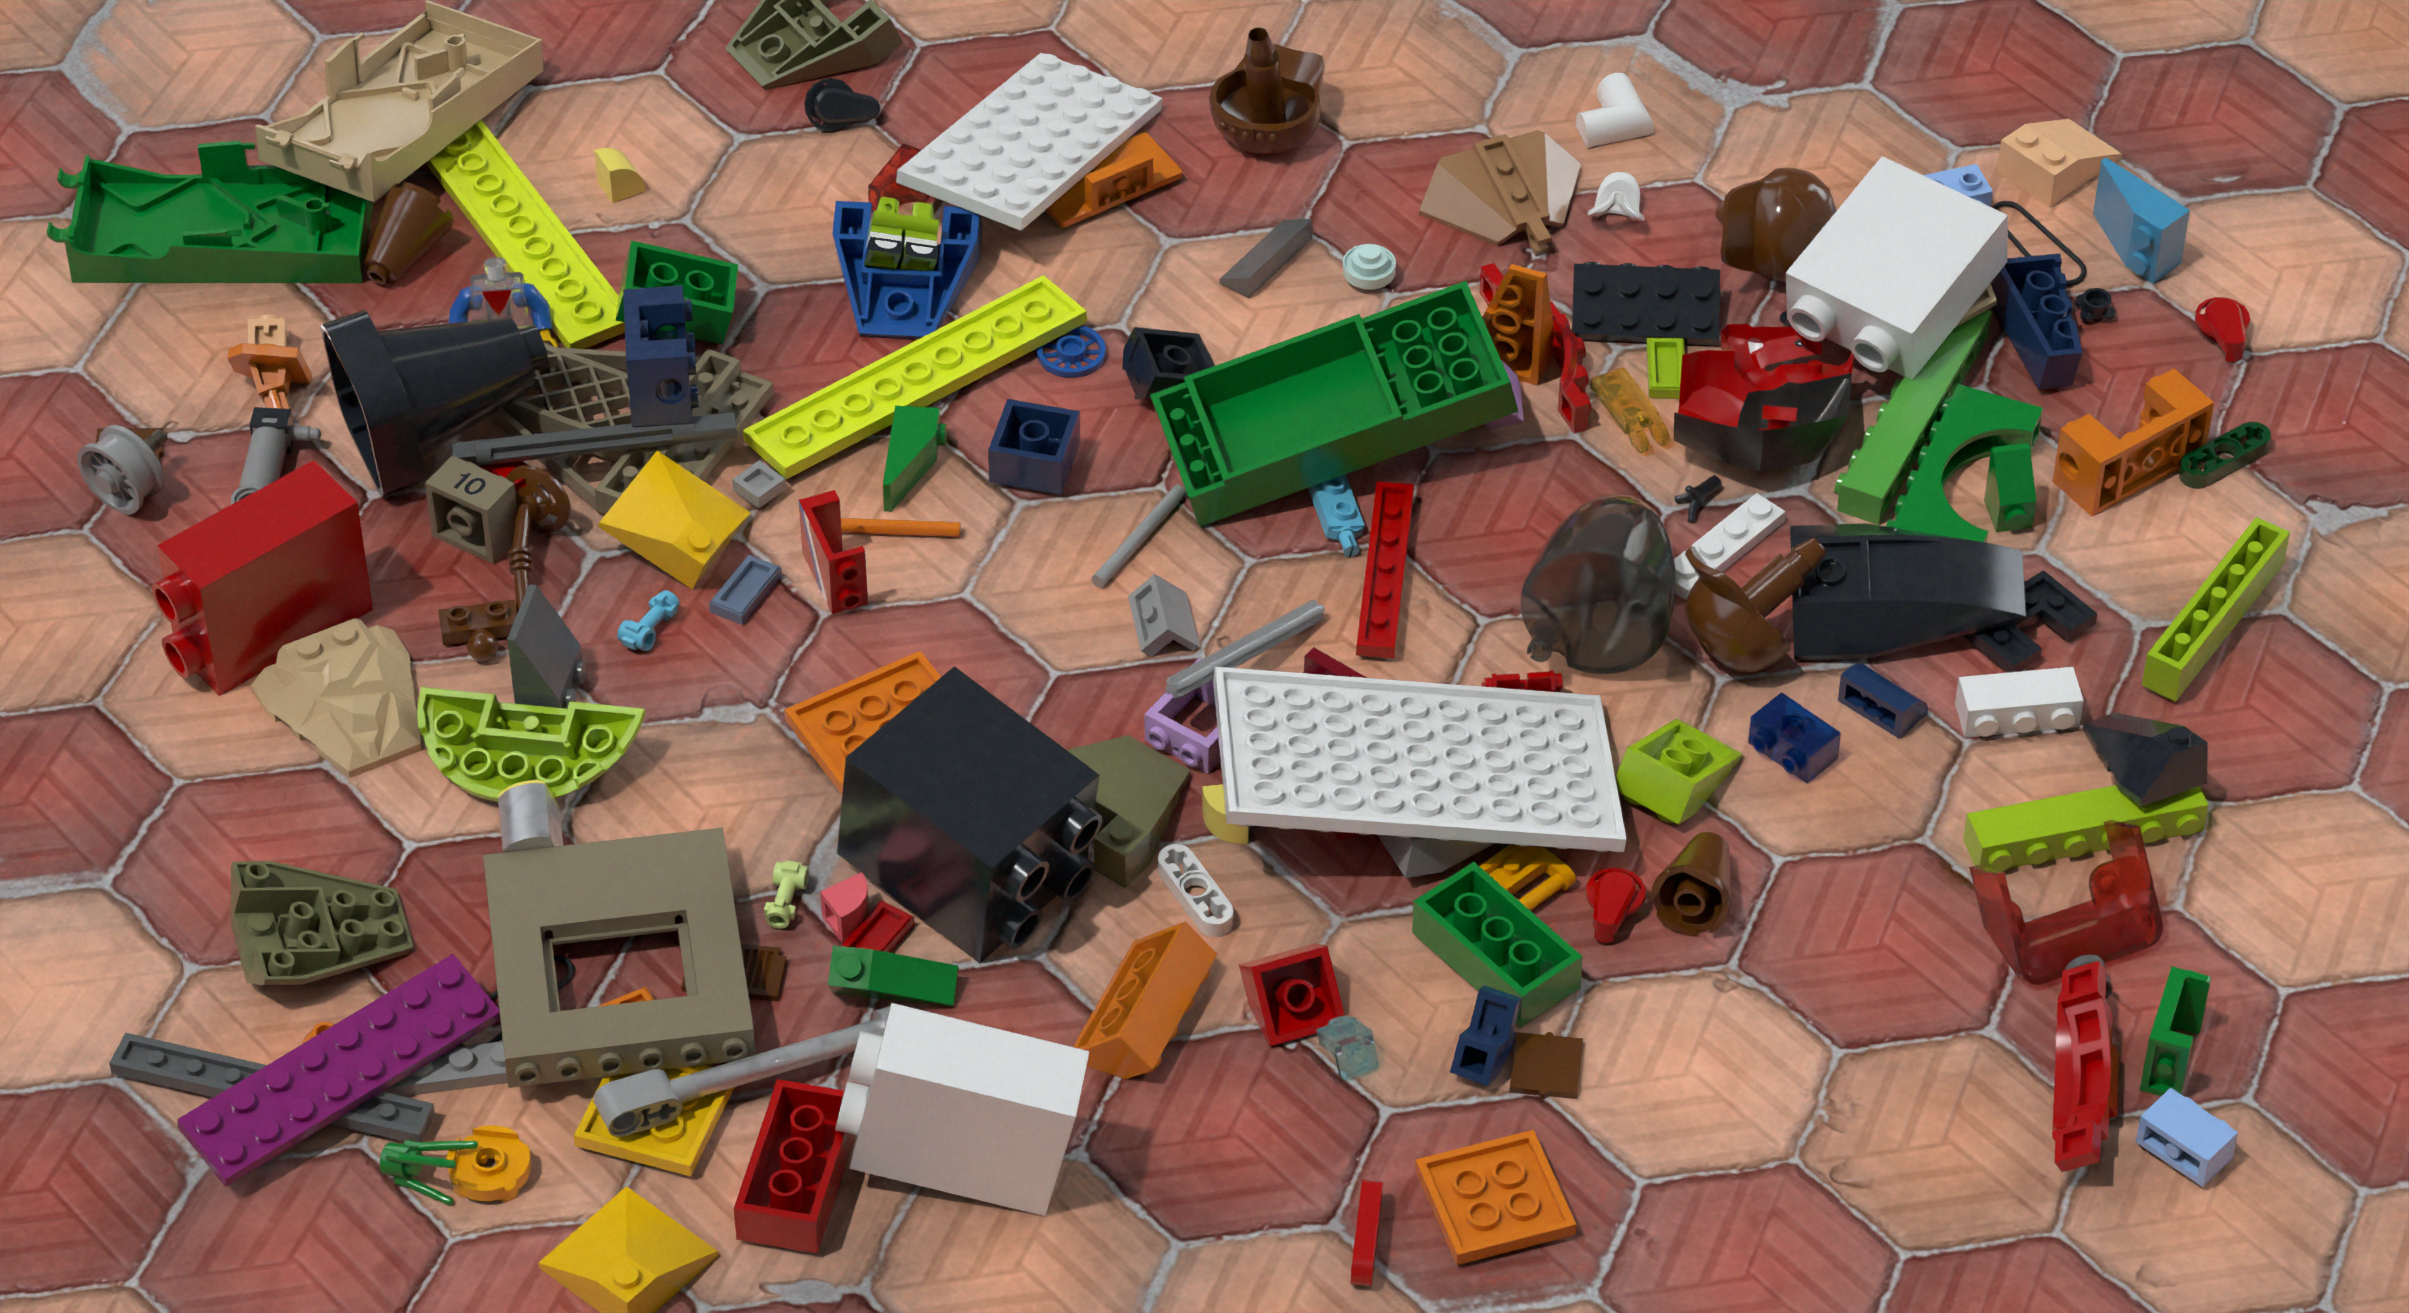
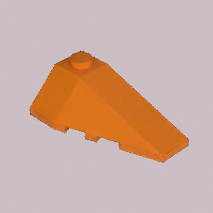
[1482,264,1554,386]

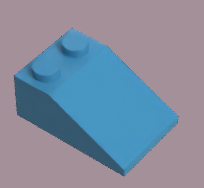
[2093,157,2190,284]

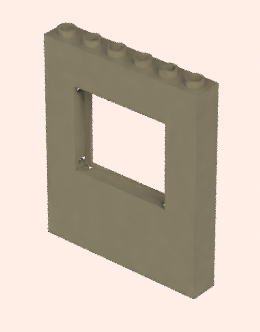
[483,827,756,1088]

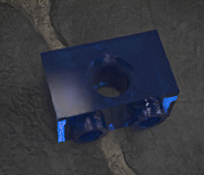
[1748,692,1841,784]

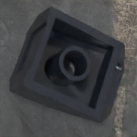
[1122,327,1215,400]

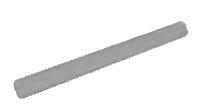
[1165,600,1325,699]

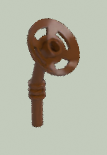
[506,465,571,613]

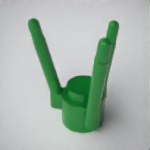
[380,1140,478,1205]

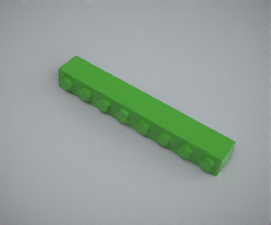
[1834,310,1992,525]

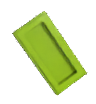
[1646,338,1684,399]

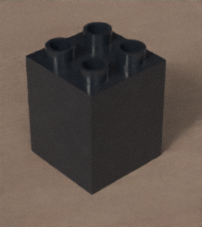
[837,666,1102,963]

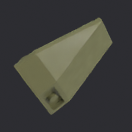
[231,861,414,985]

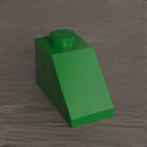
[1984,443,2037,532]

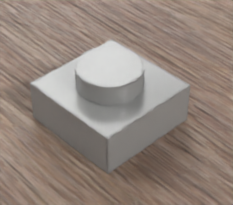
[732,460,786,508]

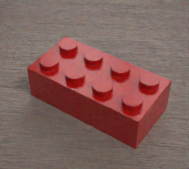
[734,1079,856,1254]

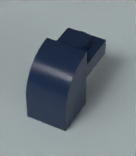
[1450,985,1522,1086]

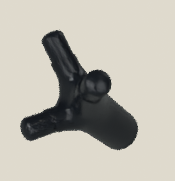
[1674,475,1722,523]

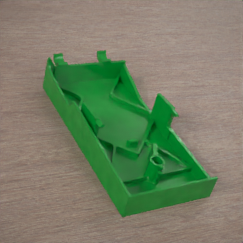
[47,140,374,283]

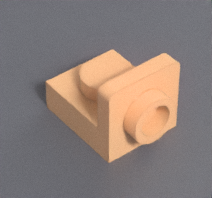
[248,314,288,346]

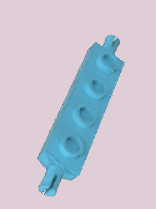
[1308,475,1365,557]

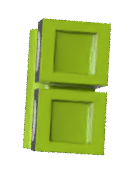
[864,197,939,271]

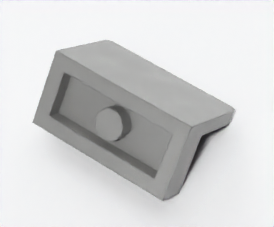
[1128,574,1199,657]

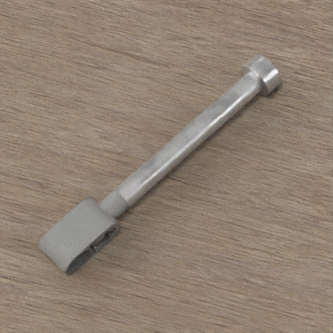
[593,1006,890,1137]

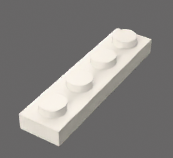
[1658,493,1786,600]

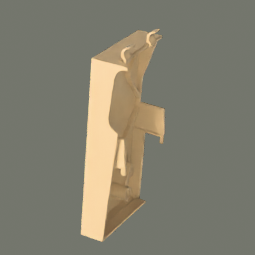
[255,0,543,202]

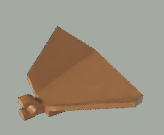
[1418,130,1581,256]

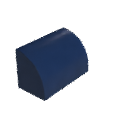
[1838,663,1928,739]

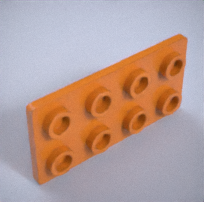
[1045,132,1182,228]

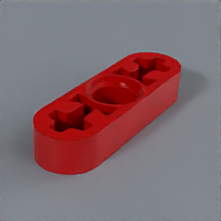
[1350,1180,1383,1287]

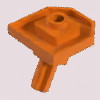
[227,343,312,418]

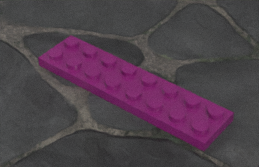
[177,954,501,1187]

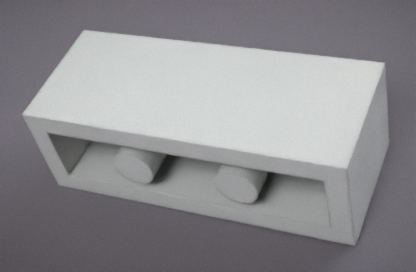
[1955,667,2084,738]

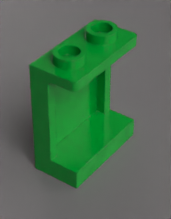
[2139,966,2211,1096]

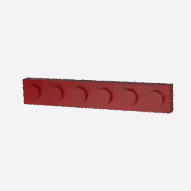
[1356,481,1414,659]

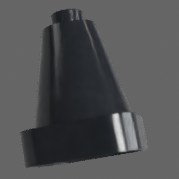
[321,310,549,497]

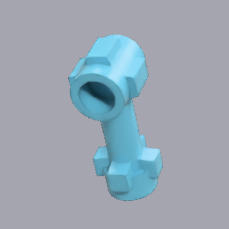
[617,590,680,651]

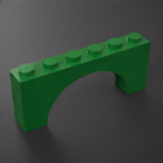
[1886,384,2043,543]

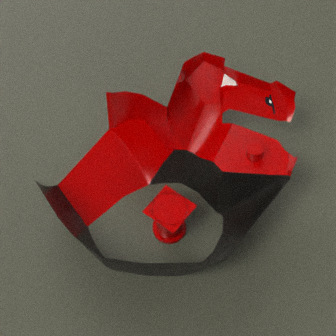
[1674,324,1854,471]

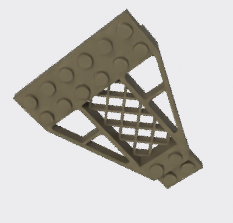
[489,343,774,514]

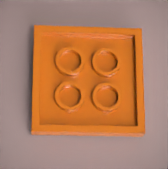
[1415,1130,1577,1265]

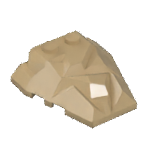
[251,618,422,778]

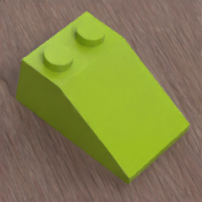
[1615,718,1743,824]

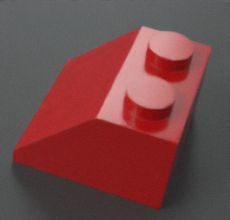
[1239,943,1347,1046]

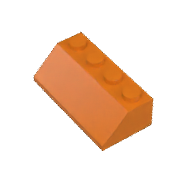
[1073,921,1217,1079]

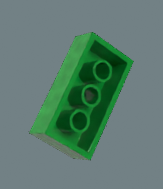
[1412,862,1583,1028]

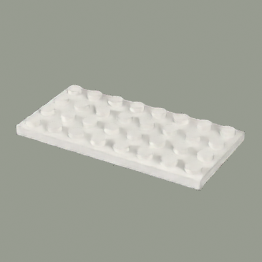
[896,53,1163,230]

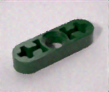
[2179,422,2271,489]

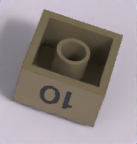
[425,455,517,564]

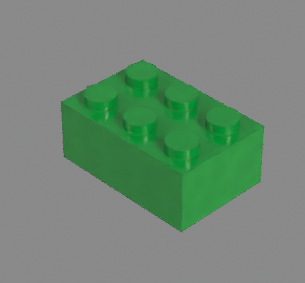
[615,240,738,344]

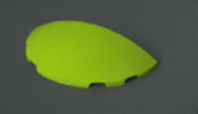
[417,687,646,802]

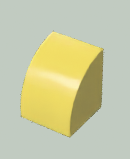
[594,148,645,203]
[1202,784,1248,844]

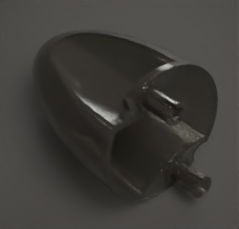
[1520,494,1676,674]

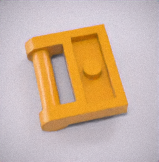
[1479,844,1576,911]

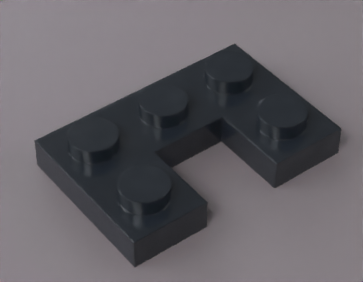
[1963,570,2097,673]

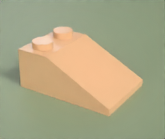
[1997,119,2122,207]

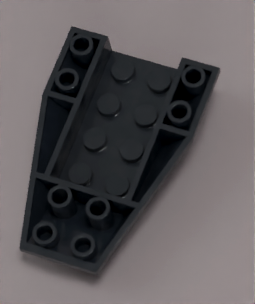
[1790,523,2026,660]

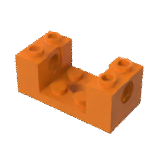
[2052,368,2214,516]

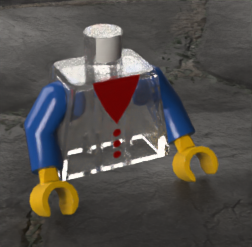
[449,257,559,348]

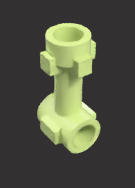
[764,861,809,929]

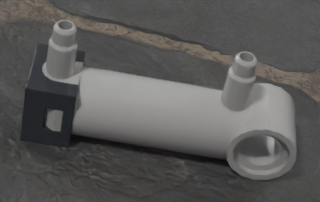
[231,407,321,505]

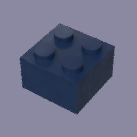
[988,399,1080,495]

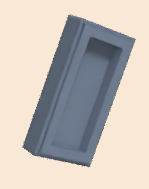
[709,555,782,625]

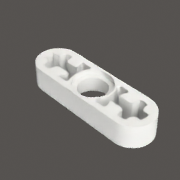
[1158,844,1233,937]

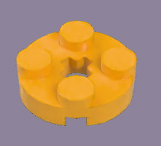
[446,1125,531,1202]

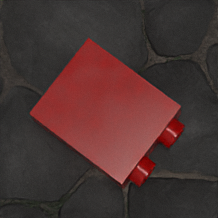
[152,460,373,696]

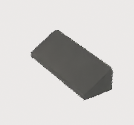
[1219,219,1313,298]

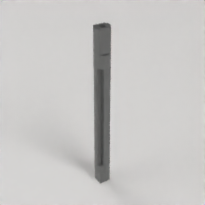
[452,412,737,466]

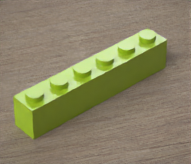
[2141,517,2290,702]
[1963,785,2209,874]

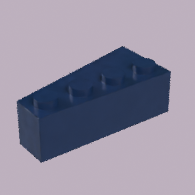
[1990,253,2082,389]

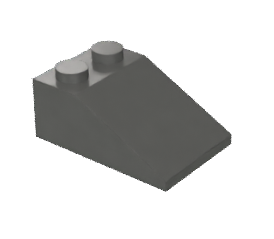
[507,584,587,709]

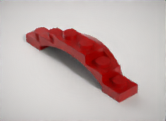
[1480,263,1592,434]
[2052,961,2119,1172]

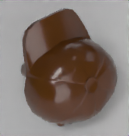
[1209,27,1325,156]
[1715,167,1837,283]
[1685,537,1827,672]

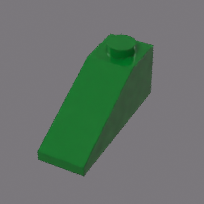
[883,405,947,512]
[828,945,959,1007]

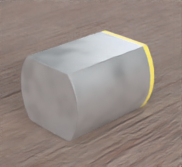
[498,780,563,852]

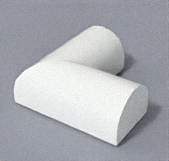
[1575,73,1654,148]

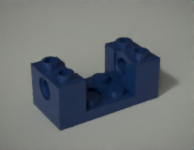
[623,285,699,427]

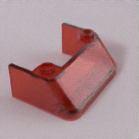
[1969,820,2163,985]

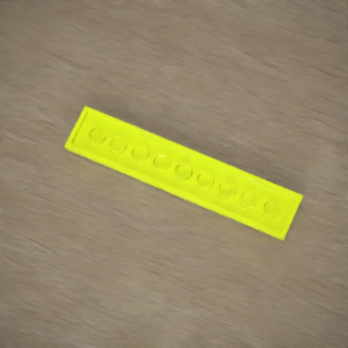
[425,120,625,349]
[743,275,1087,479]

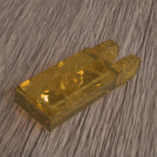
[1590,367,1670,453]

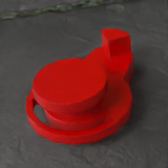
[2195,297,2250,362]
[1586,868,1646,943]

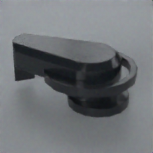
[804,78,880,131]

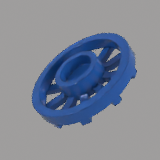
[1037,325,1106,378]

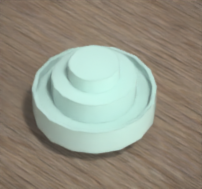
[1343,244,1396,290]

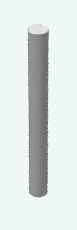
[1091,484,1186,588]

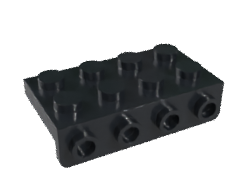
[1572,262,1720,347]

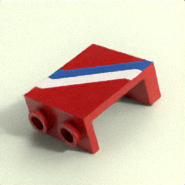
[799,490,868,614]

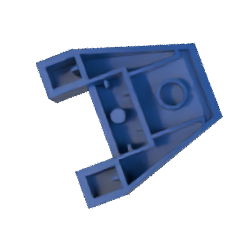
[832,201,983,339]

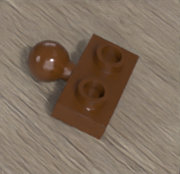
[438,599,517,662]

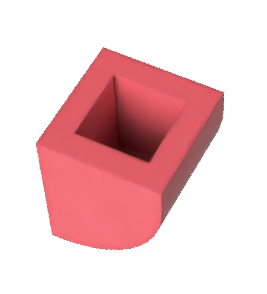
[820,872,869,944]

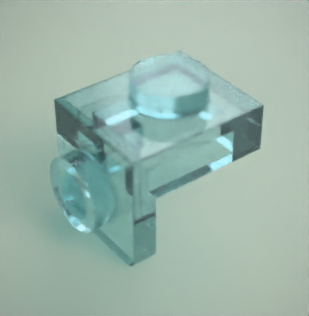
[1316,1016,1379,1079]

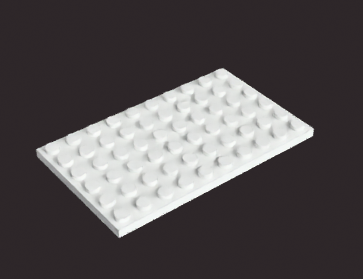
[1213,667,1627,852]

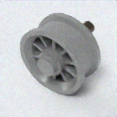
[77,425,168,515]

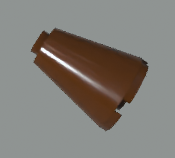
[364,182,454,284]
[1650,832,1731,936]

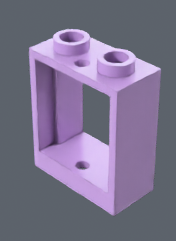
[1144,658,1221,774]

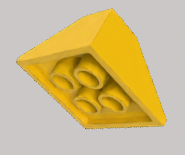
[598,450,751,590]
[538,1186,718,1313]

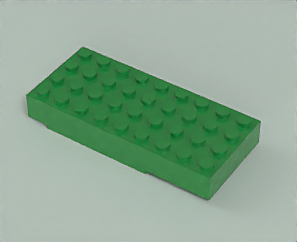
[1150,281,1519,527]

